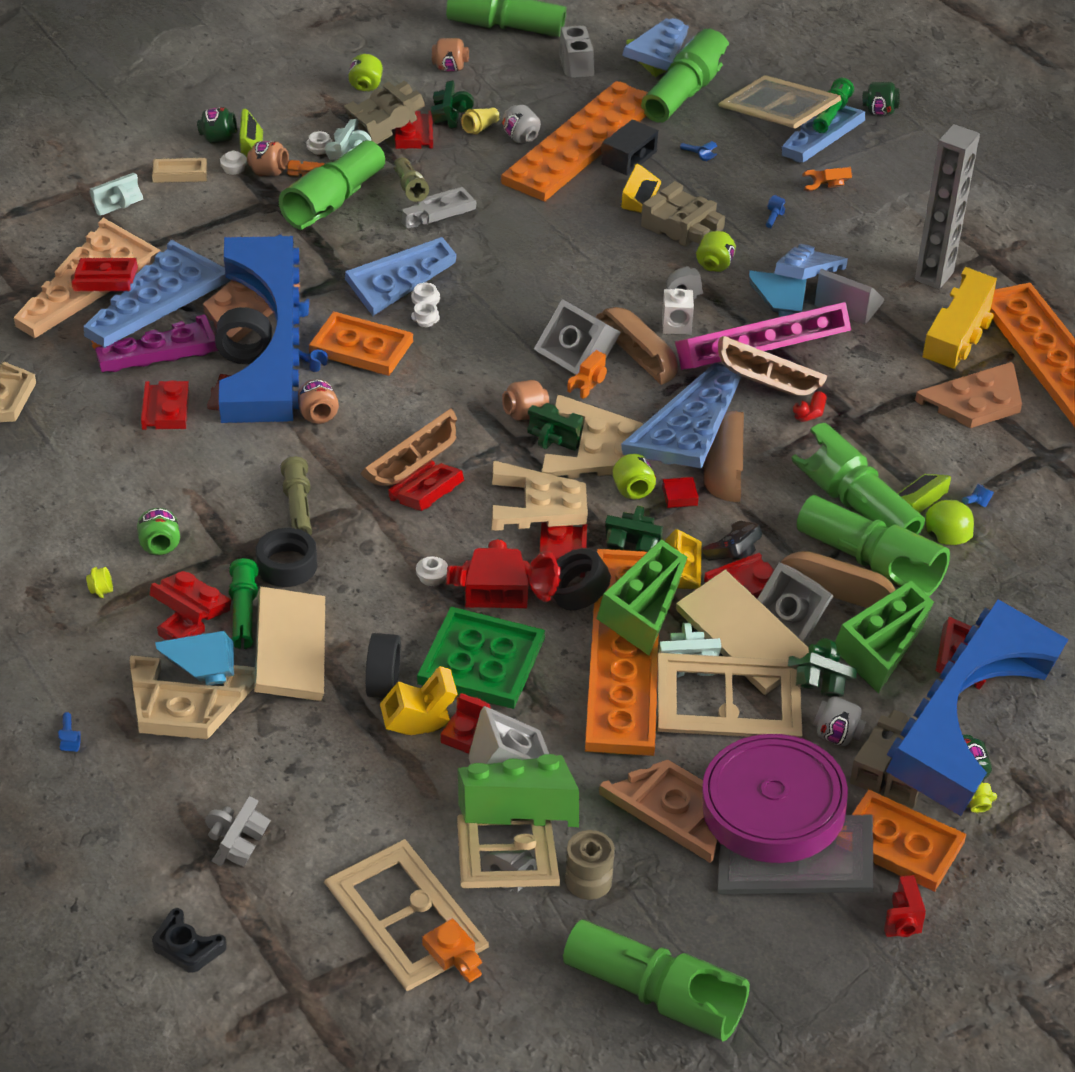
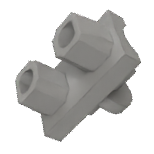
[205,796,271,867]

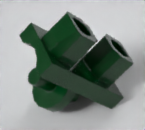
[431,80,474,128]
[527,402,583,451]
[605,506,664,552]
[788,638,857,698]

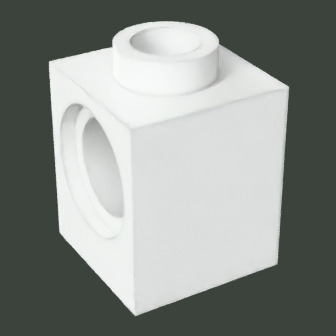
[662,289,694,335]

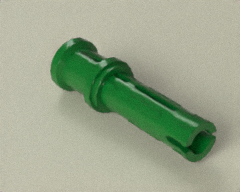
[812,78,854,133]
[228,558,258,649]

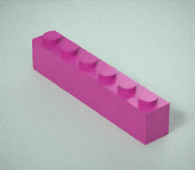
[675,302,851,370]

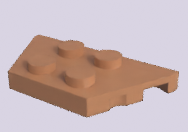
[203,280,300,342]
[915,362,1022,428]
[599,759,717,863]

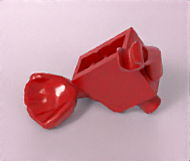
[445,539,560,609]

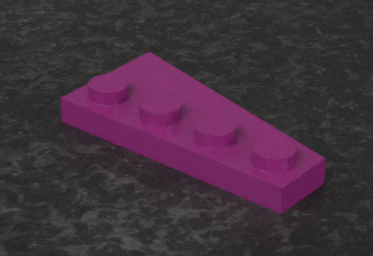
[95,314,218,372]

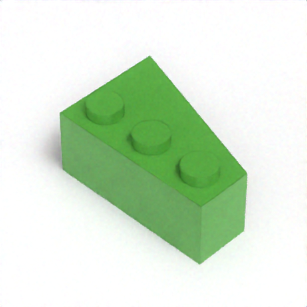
[596,539,688,656]
[835,580,934,693]
[457,754,579,827]

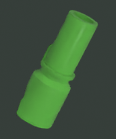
[446,0,567,38]
[641,29,729,123]
[279,140,385,230]
[791,423,925,535]
[797,495,950,596]
[563,919,750,1041]

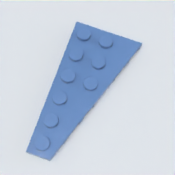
[83,240,231,348]
[621,363,741,468]

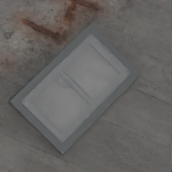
[718,814,874,894]

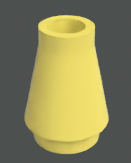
[461,107,500,134]

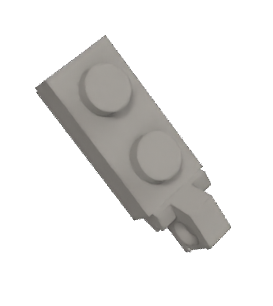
[401,187,476,228]

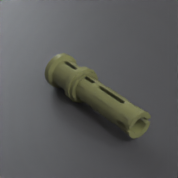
[394,157,429,202]
[280,456,312,535]

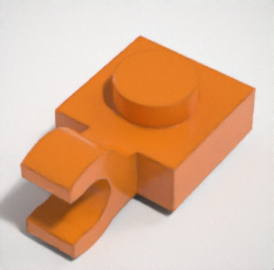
[802,167,852,191]
[567,350,607,399]
[422,918,482,983]

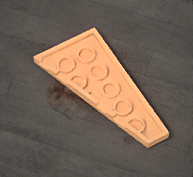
[14,218,161,338]

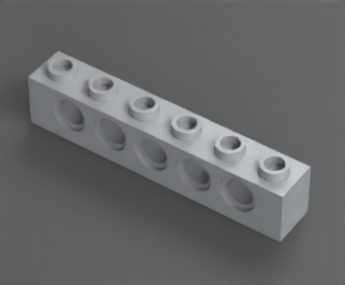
[915,124,980,289]

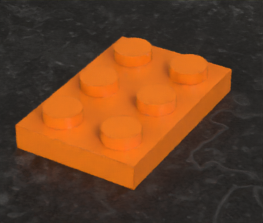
[309,312,413,376]
[836,789,966,892]

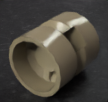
[565,830,615,900]

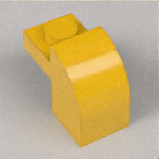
[380,666,458,735]

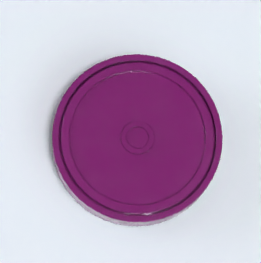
[702,734,848,863]

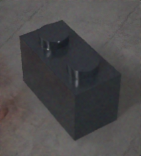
[601,119,658,175]

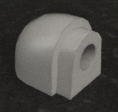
[666,266,703,299]
[481,850,537,892]

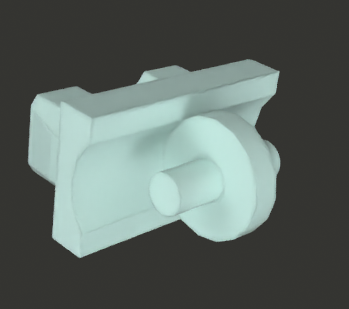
[325,119,371,161]
[90,173,143,216]
[658,623,721,677]

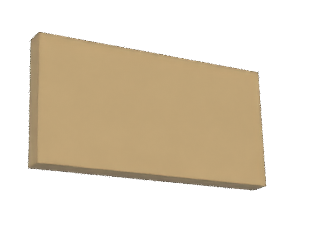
[676,570,809,695]
[254,586,325,701]

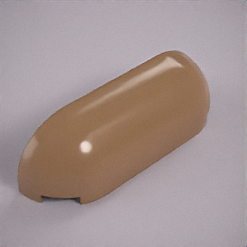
[596,307,678,385]
[718,336,827,396]
[361,408,457,486]
[704,411,744,502]
[780,551,895,608]

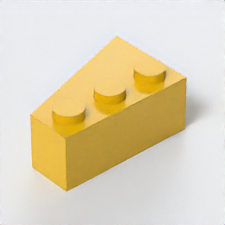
[922,267,997,369]

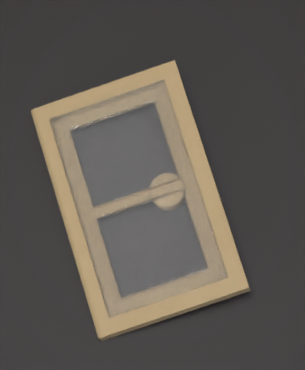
[719,75,841,128]

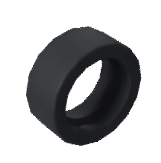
[215,307,272,364]
[255,527,318,587]
[552,548,611,611]
[365,633,401,698]

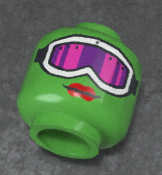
[137,508,180,556]

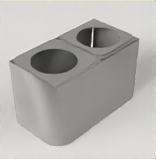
[559,26,594,77]

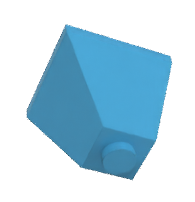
[749,270,807,317]
[155,631,234,685]

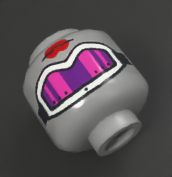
[502,105,541,144]
[812,696,866,747]

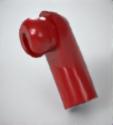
[793,391,827,422]

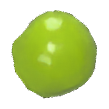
[925,499,974,545]

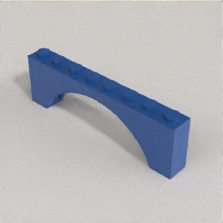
[219,236,300,423]
[886,599,1069,816]

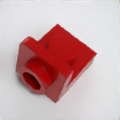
[441,693,491,754]
[884,875,926,937]

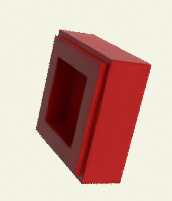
[662,477,699,508]
[157,612,205,640]

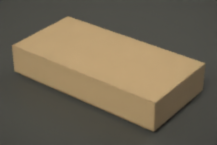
[152,158,207,183]

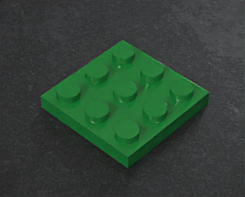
[417,607,545,709]

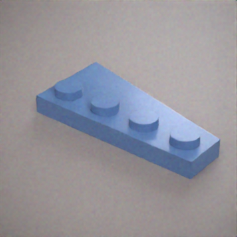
[622,19,689,71]
[782,106,865,162]
[345,237,456,316]
[774,244,848,280]

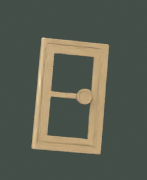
[658,653,802,738]
[457,814,560,888]
[324,839,489,991]

